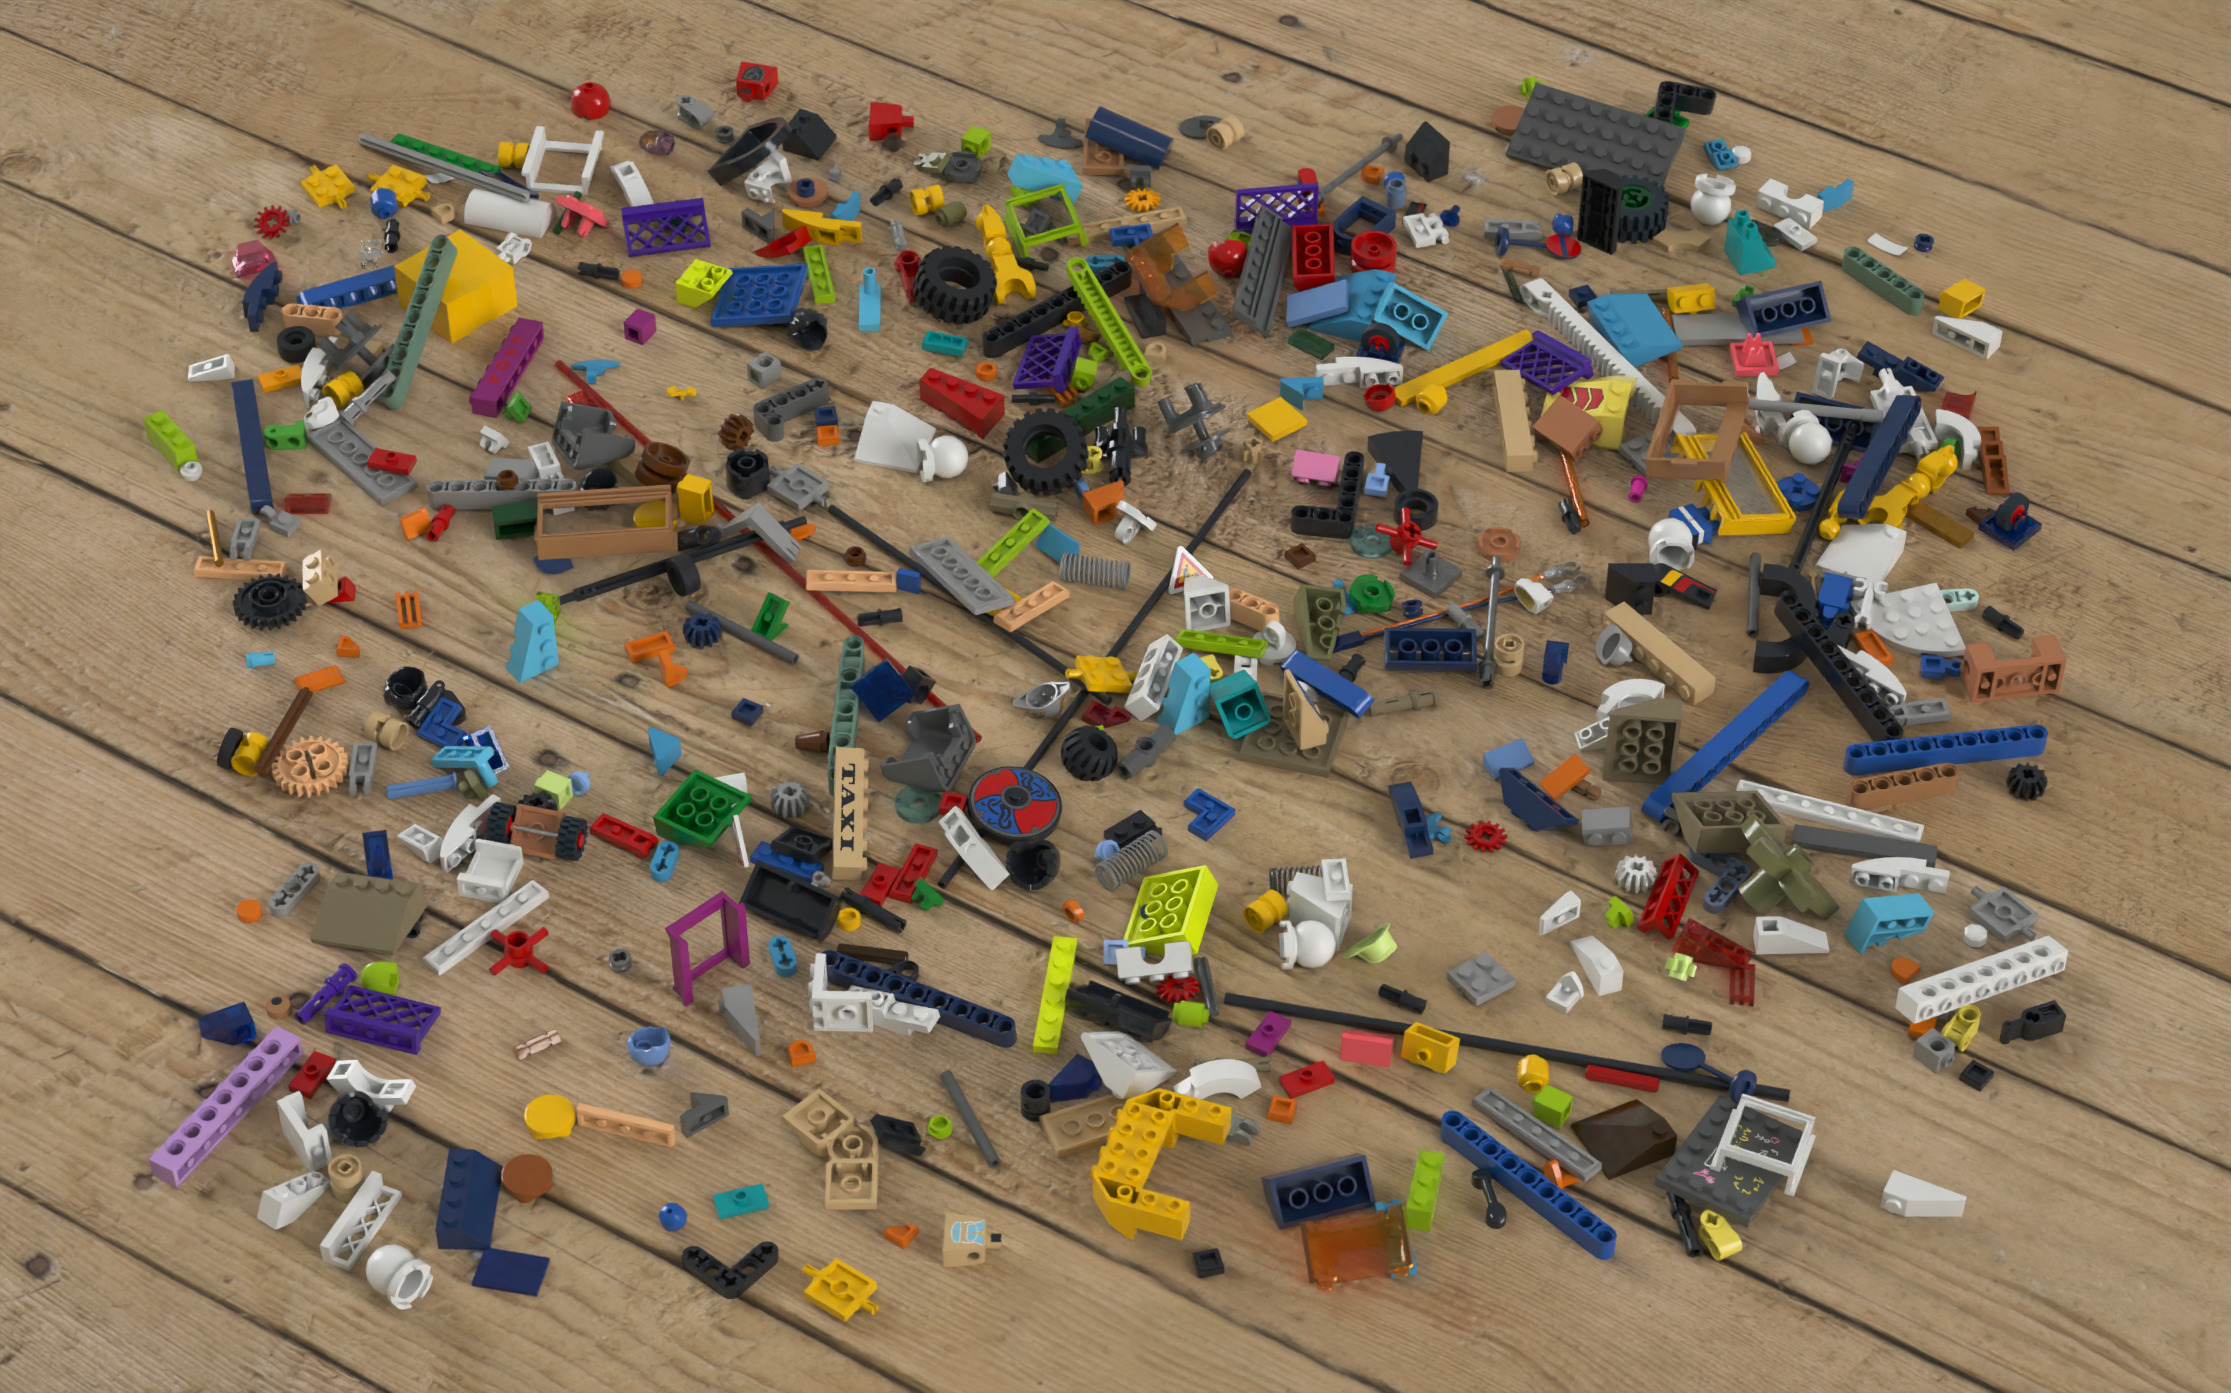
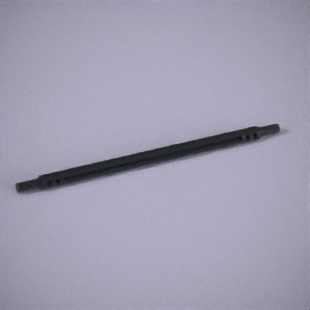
[1780,419,1859,594]
[552,516,807,607]

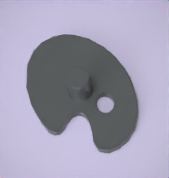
[1179,116,1222,139]

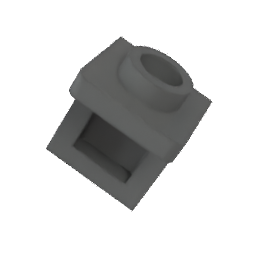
[1019,208,1053,237]

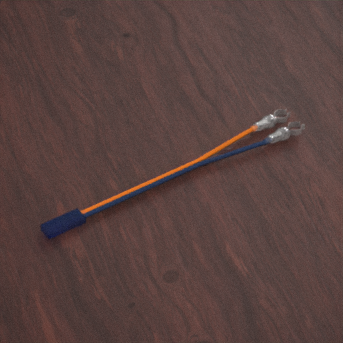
[1332,561,1591,654]

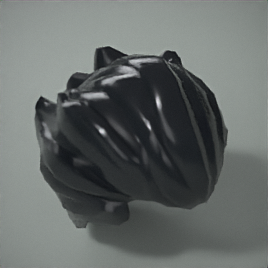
[787,308,828,350]
[578,468,618,511]
[383,666,428,710]

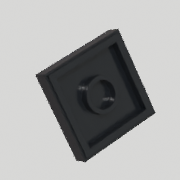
[770,825,833,864]

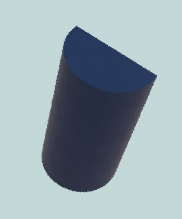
[1085,106,1174,170]
[1384,628,1477,672]

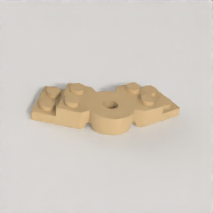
[782,1089,879,1210]

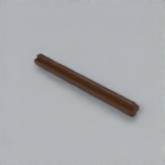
[254,687,313,776]

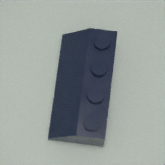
[1736,281,1832,338]
[1790,392,1883,453]
[435,1149,503,1250]
[1261,1153,1376,1230]

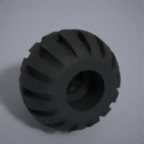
[1061,726,1118,781]

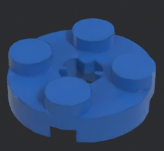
[1777,473,1820,512]

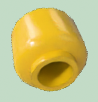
[1416,383,1448,415]
[1517,1055,1549,1093]

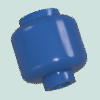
[370,188,398,219]

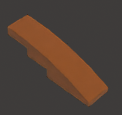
[1977,427,2010,495]

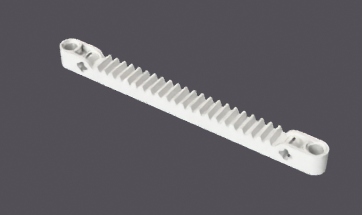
[1520,278,1697,445]

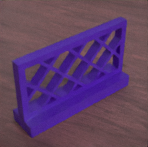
[1234,183,1318,237]
[621,198,711,257]
[1012,326,1082,393]
[1500,330,1594,395]
[324,985,441,1055]

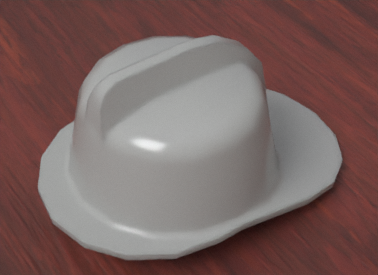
[1596,624,1633,666]

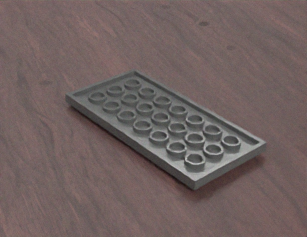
[1505,83,1686,187]

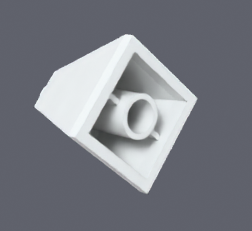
[1184,575,1231,631]

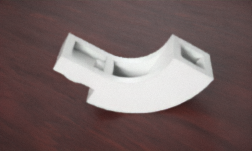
[1933,409,1981,471]
[1596,679,1665,722]
[1173,1059,1262,1100]
[327,1060,416,1112]

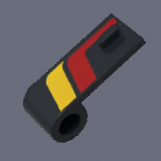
[1654,563,1717,610]

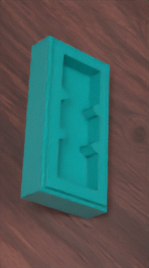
[922,331,968,357]
[713,1183,769,1220]

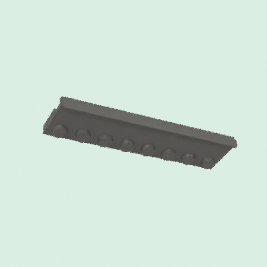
[1231,205,1294,339]
[1122,232,1231,347]

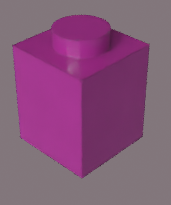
[624,308,657,345]

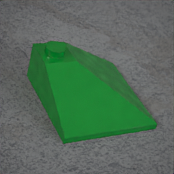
[653,769,753,847]

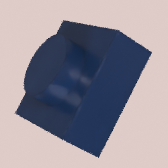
[1569,284,1597,308]
[814,406,838,427]
[731,698,764,726]

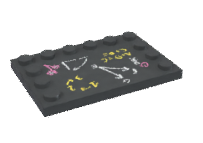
[1654,1095,1803,1227]

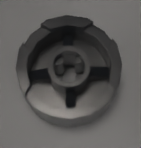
[725,448,770,500]

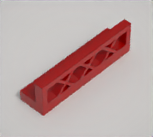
[1637,853,1699,940]

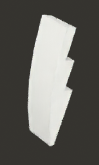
[527,442,575,515]

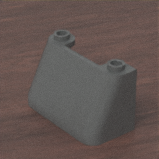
[552,401,635,470]
[880,704,976,793]

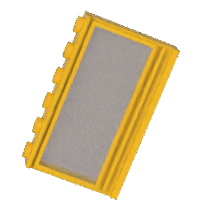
[1670,432,1796,535]

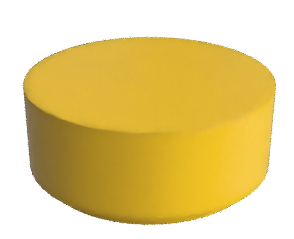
[837,908,861,931]

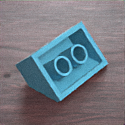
[1373,283,1449,351]

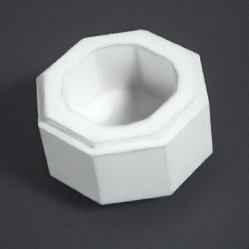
[1732,146,1751,164]
[1963,924,1987,948]

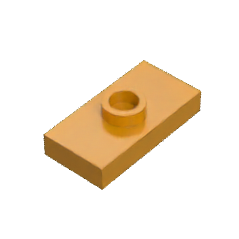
[257,364,302,393]

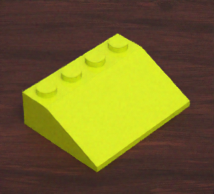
[1123,865,1219,956]

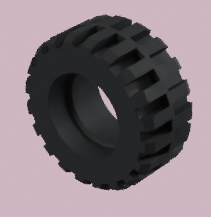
[913,246,997,325]
[1003,408,1089,496]

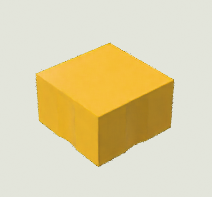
[394,229,518,344]

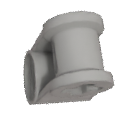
[676,94,714,129]

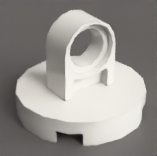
[1115,500,1157,544]
[1253,621,1296,666]

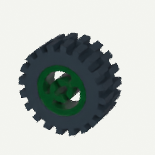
[1618,175,1669,244]

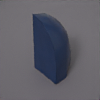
[533,555,574,574]

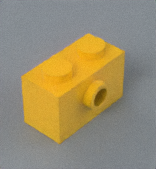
[1938,279,1986,319]
[1667,283,1715,314]
[676,474,714,526]
[1401,1022,1460,1074]

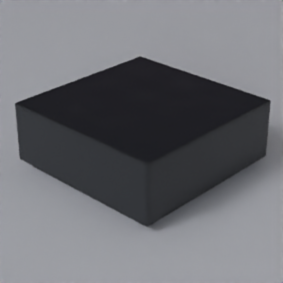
[1959,1060,1994,1092]
[1193,1248,1225,1279]

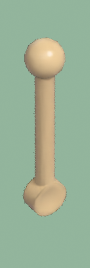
[1808,571,1818,605]

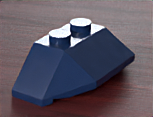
[1499,768,1580,832]

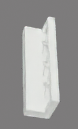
[320,1171,402,1271]

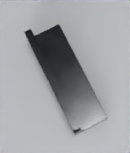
[1124,280,1166,339]

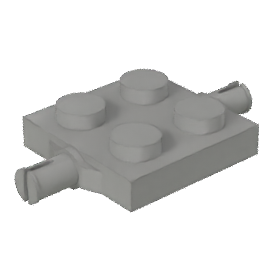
[767,463,830,511]
[1969,886,2039,943]

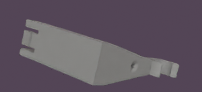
[705,503,802,564]

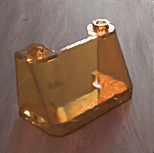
[1300,1204,1414,1290]

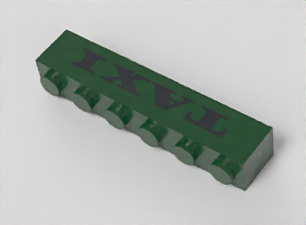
[1026,376,1135,463]

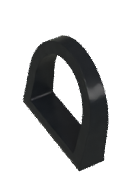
[707,117,793,186]

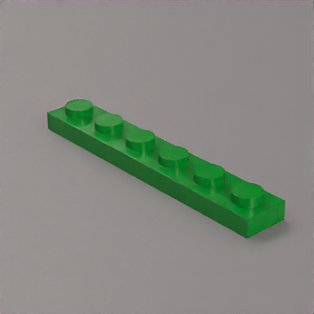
[390,133,502,179]

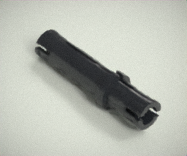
[840,887,907,934]
[1666,1191,1703,1258]

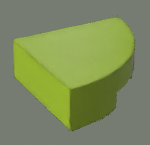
[1088,342,1109,365]

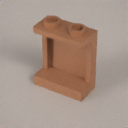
[1532,395,1603,462]

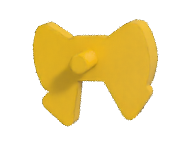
[667,386,697,401]

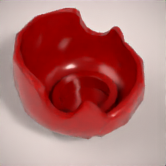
[1363,383,1396,412]

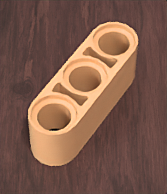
[282,304,343,336]
[1229,589,1280,633]

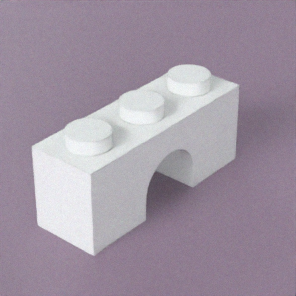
[1756,179,1824,230]
[1116,941,1194,984]

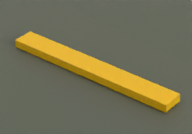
[1394,329,1533,407]

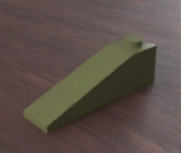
[1293,584,1346,662]

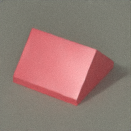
[1341,1029,1395,1067]

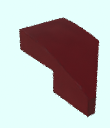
[1081,700,1132,729]

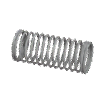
[1059,552,1131,590]
[1095,830,1168,891]

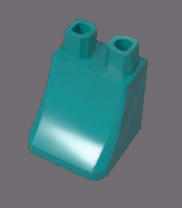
[1724,210,1777,275]
[1210,669,1271,739]

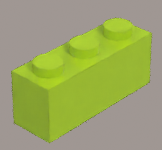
[143,410,198,472]
[1405,1149,1445,1232]

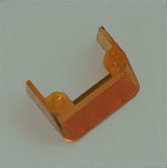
[1126,222,1219,311]

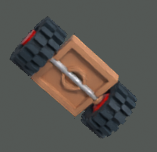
[485,802,588,861]

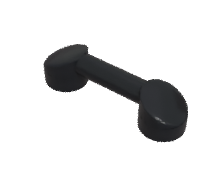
[1471,1169,1507,1229]

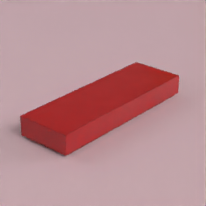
[889,843,938,904]

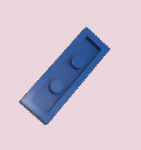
[750,841,825,884]

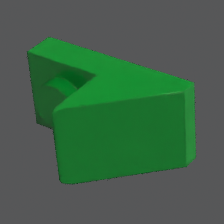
[751,592,790,641]

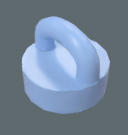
[567,771,590,796]
[1094,840,1120,864]

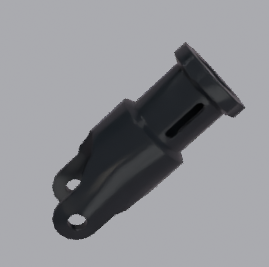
[404,680,446,730]

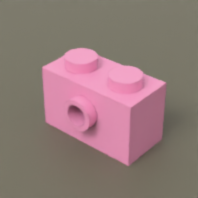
[1292,449,1341,487]

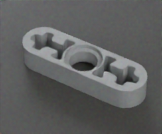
[269,863,320,918]

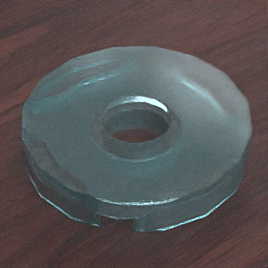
[1350,523,1393,559]
[895,786,942,824]

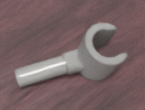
[829,161,842,182]
[811,871,831,888]

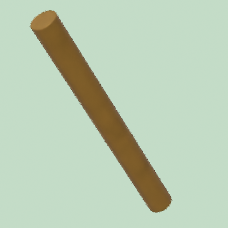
[206,510,224,567]

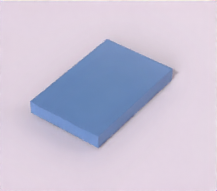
[1286,279,1349,328]

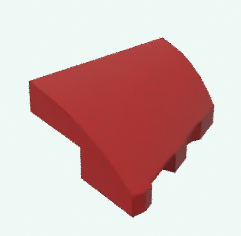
[755,226,812,258]

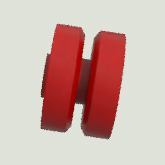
[1350,231,1397,273]

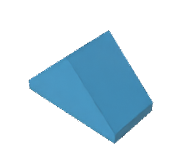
[648,727,681,776]

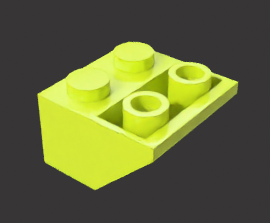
[675,259,733,308]

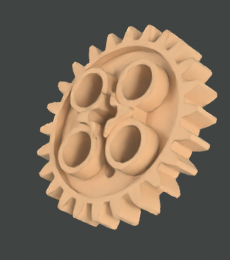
[271,736,349,798]

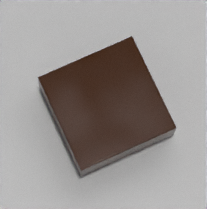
[1284,543,1316,570]

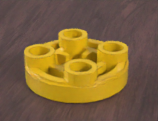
[633,501,678,532]
[524,1094,575,1140]

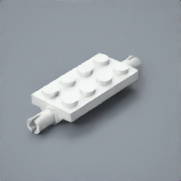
[1870,368,1938,462]

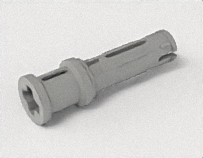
[339,369,397,426]

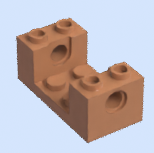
[1960,634,2067,703]

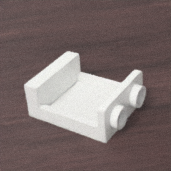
[457,839,524,903]
[277,1091,332,1172]

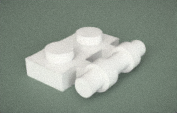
[1403,213,1449,248]

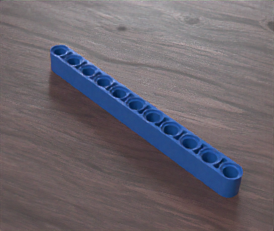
[1641,670,1810,824]

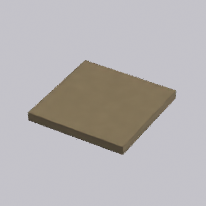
[1238,691,1350,778]

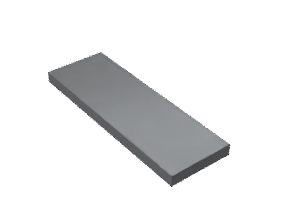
[1671,314,1804,346]
[306,417,418,507]
[909,537,1015,615]

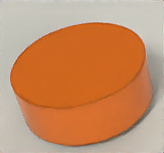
[621,270,642,289]
[976,362,997,382]
[236,899,262,923]
[1062,899,1085,923]

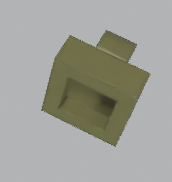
[458,768,489,800]

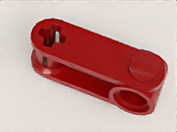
[894,250,921,303]

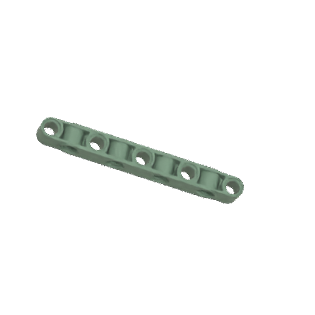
[827,635,865,797]

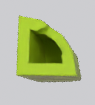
[361,962,400,996]

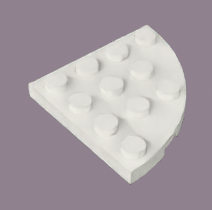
[1850,583,1966,657]

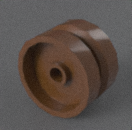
[634,442,690,493]

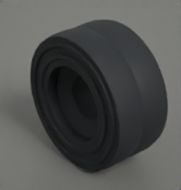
[277,326,317,363]
[666,553,701,597]

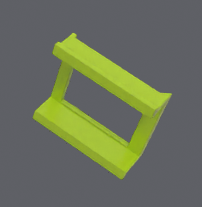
[1003,184,1089,258]

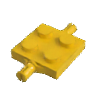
[300,164,356,209]
[368,165,430,208]
[1065,655,1138,693]
[802,1258,879,1322]

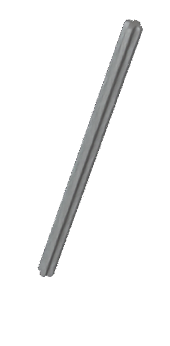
[359,134,530,202]

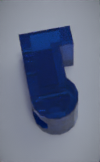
[1542,640,1569,685]

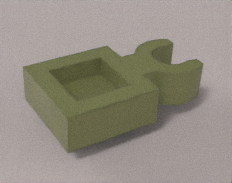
[913,152,951,173]

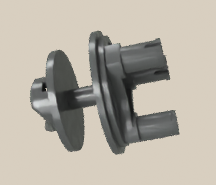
[317,310,394,382]
[1157,382,1231,459]

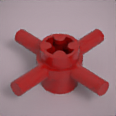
[1375,508,1438,566]
[489,927,549,976]

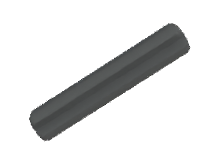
[1195,957,1219,1017]

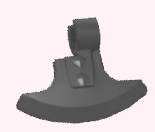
[1038,118,1083,148]

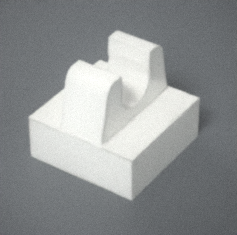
[480,425,510,454]

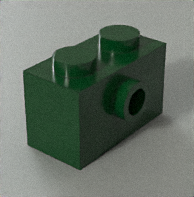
[491,500,537,540]

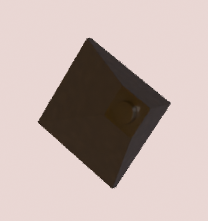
[1571,1099,1677,1180]

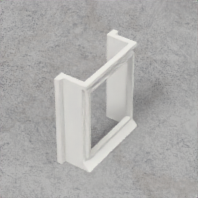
[521,126,604,195]
[1710,1094,1816,1197]

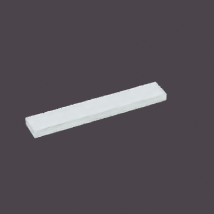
[423,880,549,976]

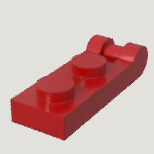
[590,813,659,859]

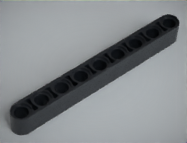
[982,261,1132,359]
[1774,591,1904,742]

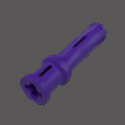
[294,963,357,1025]

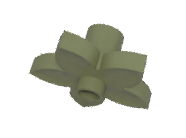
[1738,814,1840,920]

